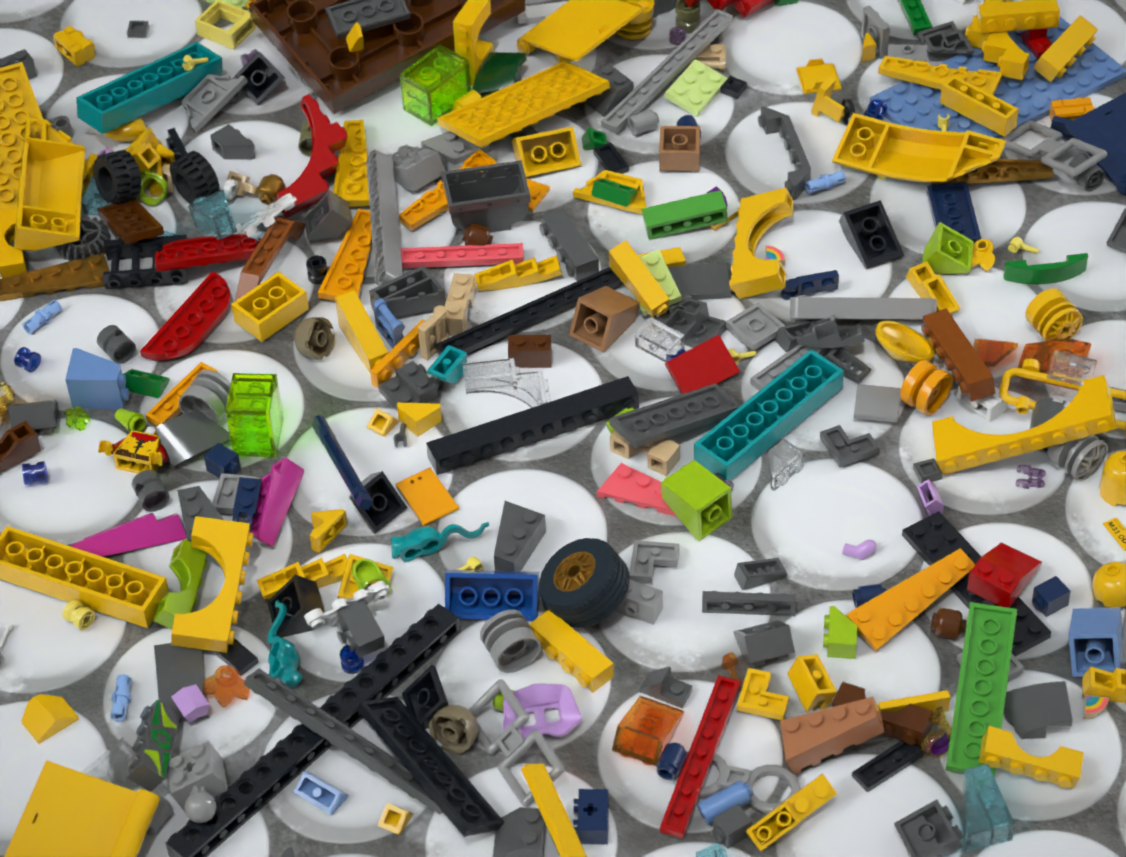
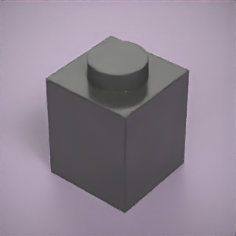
[712,804,752,849]

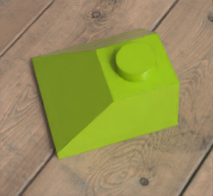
[922,222,974,274]

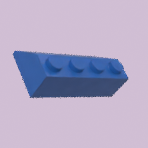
[445,570,540,621]

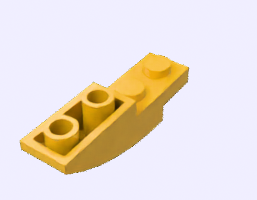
[746,774,837,851]

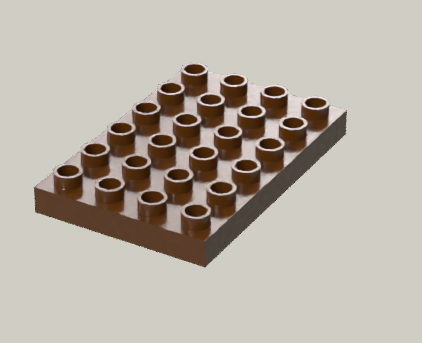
[249,0,526,114]

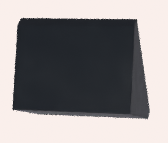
[402,665,448,729]

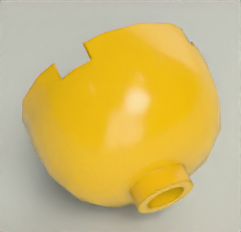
[1092,562,1126,608]

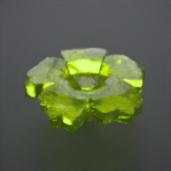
[64,406,90,431]

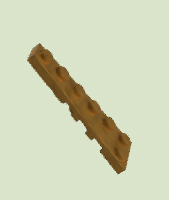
[931,159,1053,185]
[0,253,109,301]

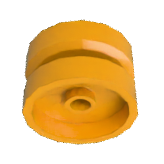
[900,360,953,416]

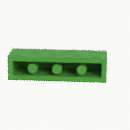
[642,190,728,240]

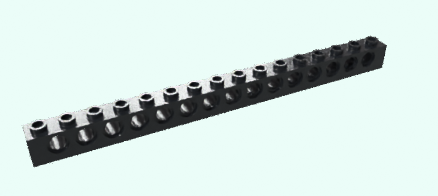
[166,603,460,857]

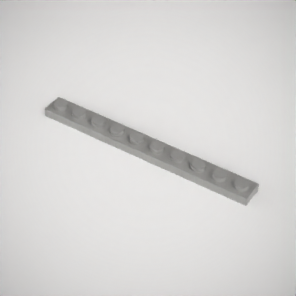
[601,9,733,133]

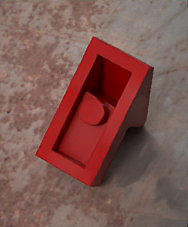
[1020,28,1052,59]

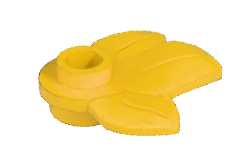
[971,239,995,272]

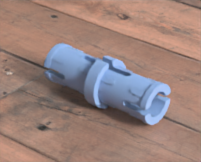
[805,170,846,194]
[22,300,62,334]
[110,674,132,722]

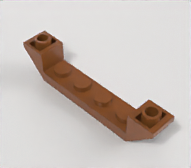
[235,217,305,301]

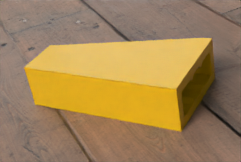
[609,240,669,317]
[335,290,388,373]

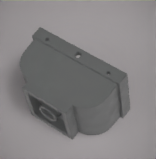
[441,160,531,233]

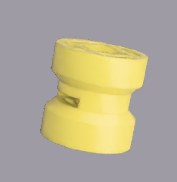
[62,599,95,630]

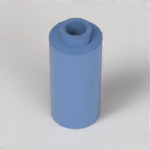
[696,780,753,825]

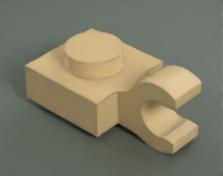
[227,171,258,196]

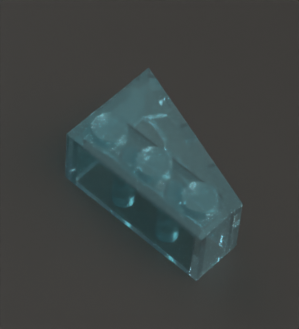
[188,189,237,240]
[962,764,1015,852]

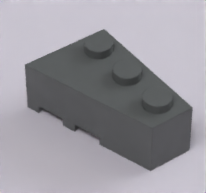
[369,266,446,318]
[177,486,224,554]
[494,501,546,571]

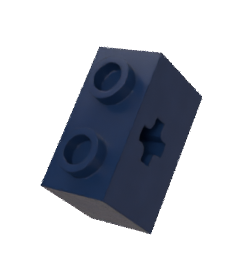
[573,789,609,844]

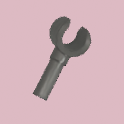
[393,423,408,447]

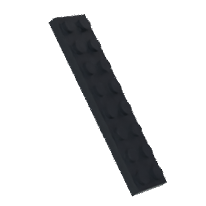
[902,511,1051,657]
[357,697,505,837]

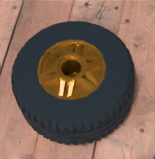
[539,538,630,628]

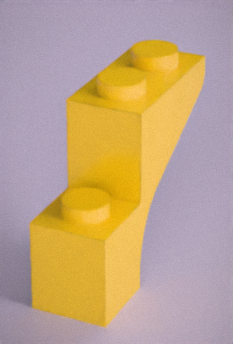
[125,127,162,173]

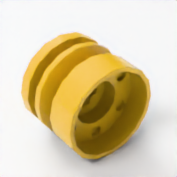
[615,0,654,40]
[1025,288,1083,346]

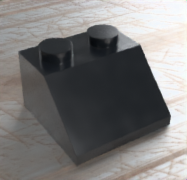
[267,574,324,638]

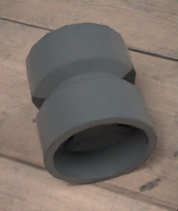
[1068,154,1105,191]
[97,325,136,364]
[131,470,170,512]

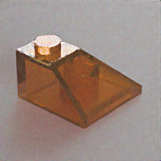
[973,338,1018,370]

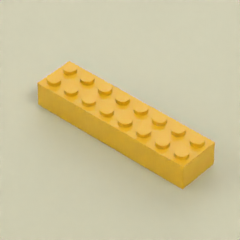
[0,526,169,628]

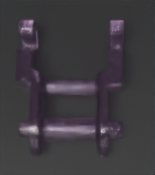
[1015,464,1046,489]

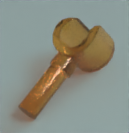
[722,652,740,681]

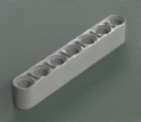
[790,297,937,320]

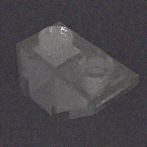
[769,439,804,491]

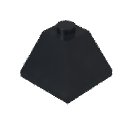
[233,51,285,105]
[349,471,407,534]

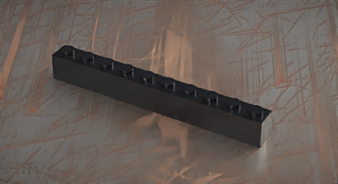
[426,376,639,475]

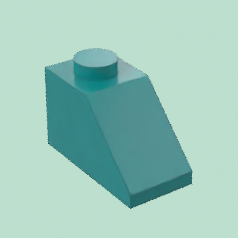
[427,345,467,384]

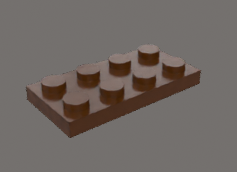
[97,199,164,244]

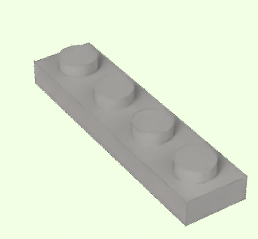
[750,344,827,391]

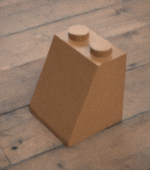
[569,286,640,352]

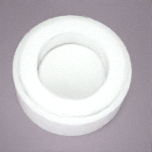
[222,179,238,200]

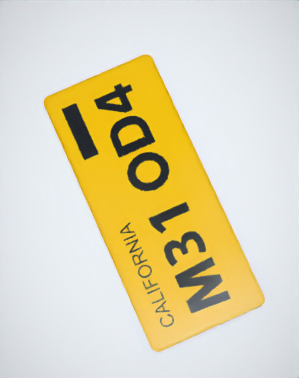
[1103,518,1126,550]

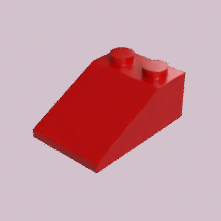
[967,542,1042,608]

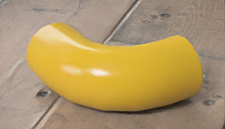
[104,118,146,142]

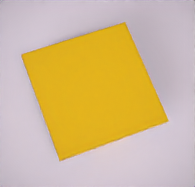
[796,58,842,94]

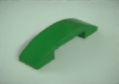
[1003,253,1088,285]

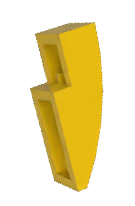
[906,262,961,314]
[1082,666,1126,703]

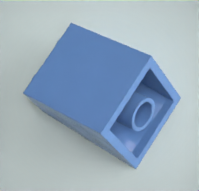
[65,348,129,410]
[1069,607,1122,677]

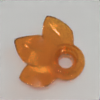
[202,665,250,707]

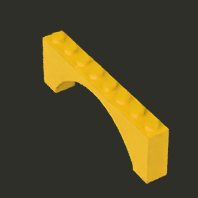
[932,375,1117,475]

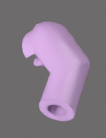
[842,539,877,559]

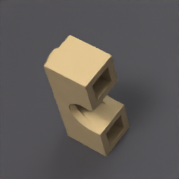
[445,273,476,336]
[610,430,680,477]

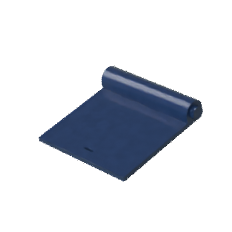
[1065,93,1126,196]

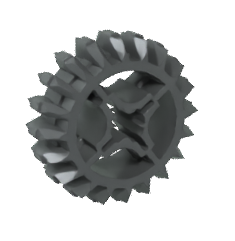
[56,216,111,261]

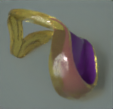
[921,706,952,757]

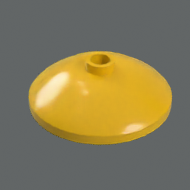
[875,321,935,364]

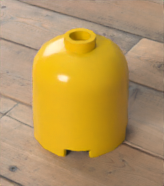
[1099,450,1126,507]

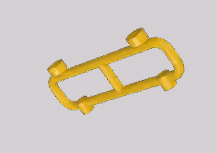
[999,359,1126,436]

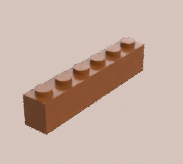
[921,308,996,402]

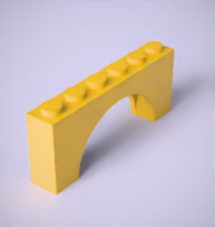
[729,187,794,299]
[171,516,253,653]

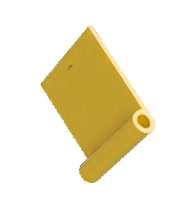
[517,0,643,61]
[4,760,161,857]

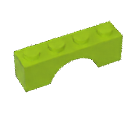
[153,539,208,630]

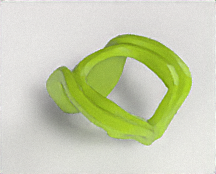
[139,170,168,206]
[352,559,391,594]

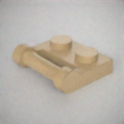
[687,44,726,71]
[418,306,449,361]

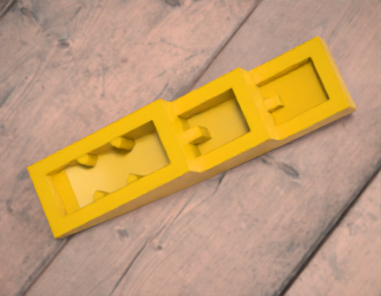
[474,255,563,291]
[256,554,348,599]

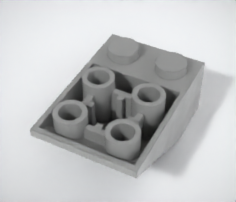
[387,145,445,191]

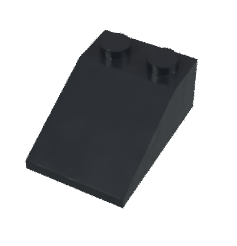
[839,200,904,269]

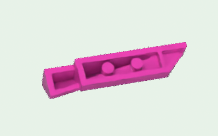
[249,457,304,546]
[71,513,186,557]

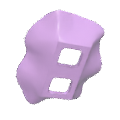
[503,684,582,738]

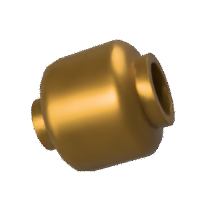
[256,174,286,205]

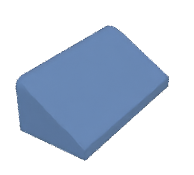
[293,771,349,815]

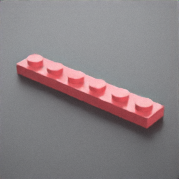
[401,243,523,269]

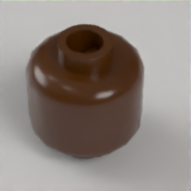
[462,223,493,246]
[931,608,966,640]

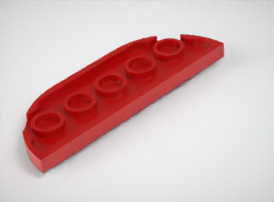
[155,234,261,272]
[140,271,231,361]

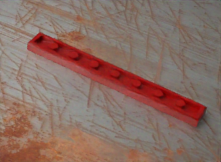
[660,675,741,838]

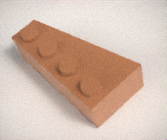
[780,697,884,775]

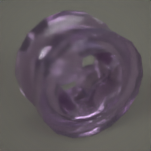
[669,27,686,45]

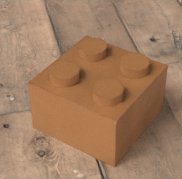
[659,126,700,171]

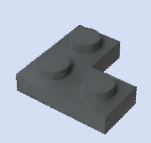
[820,425,880,467]

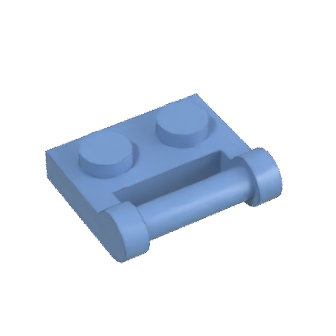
[373,298,405,349]

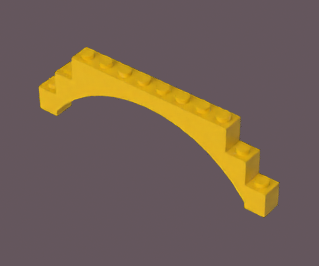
[965,0,1030,80]

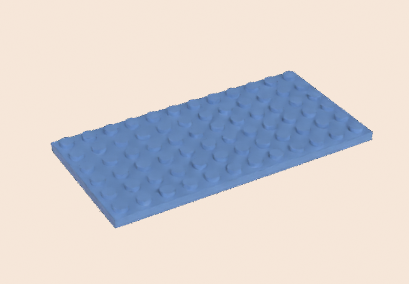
[870,17,1126,139]

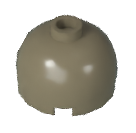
[294,317,335,360]
[429,705,478,754]

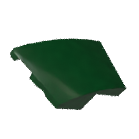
[472,52,527,94]

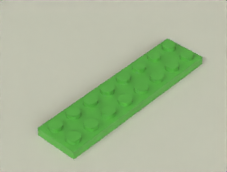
[946,602,1017,779]

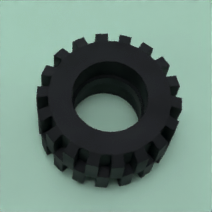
[94,150,142,204]
[169,151,220,206]

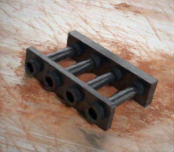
[103,235,188,289]

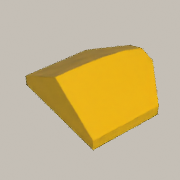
[21,694,79,744]

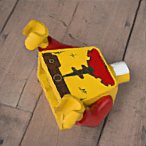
[98,427,168,474]

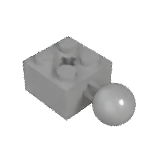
[167,740,228,823]

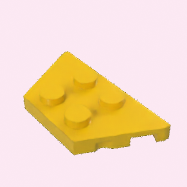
[573,170,647,215]

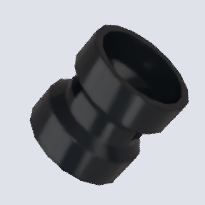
[306,255,328,284]

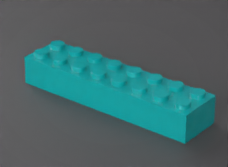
[76,42,222,134]
[694,349,844,484]

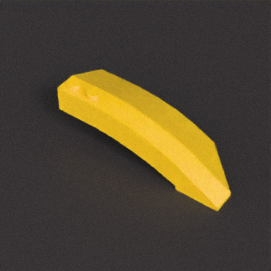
[832,113,1006,182]
[14,117,86,251]

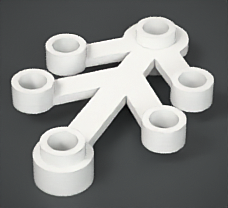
[225,193,297,237]
[304,581,390,628]

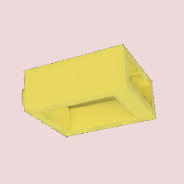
[195,0,256,49]

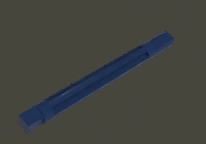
[312,415,373,510]

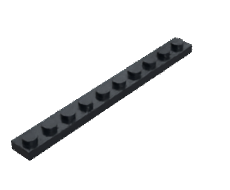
[435,267,623,355]

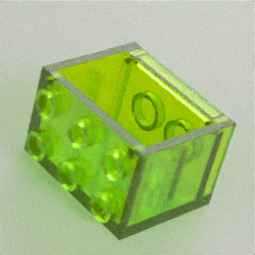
[400,44,471,126]
[225,373,284,457]

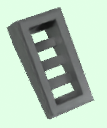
[775,320,813,352]
[825,347,872,384]
[734,558,788,590]

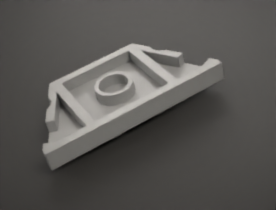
[182,74,248,133]
[421,131,490,165]

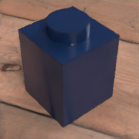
[204,443,241,478]
[1032,576,1071,617]

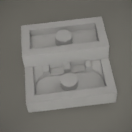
[854,384,901,422]

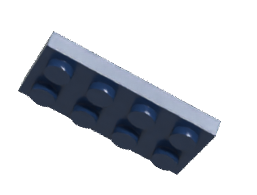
[926,182,981,243]

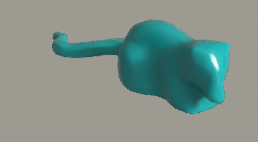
[391,522,489,562]
[267,600,303,689]

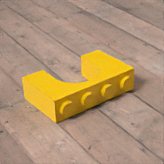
[453,0,494,86]

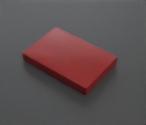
[665,335,740,394]

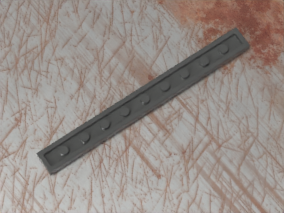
[244,668,443,815]

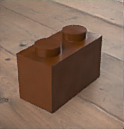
[508,335,552,368]

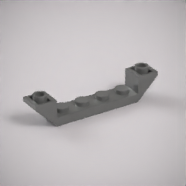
[758,106,811,200]

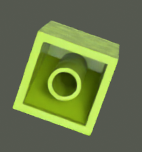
[661,460,732,541]

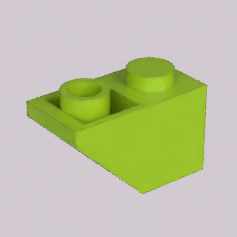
[823,606,857,659]

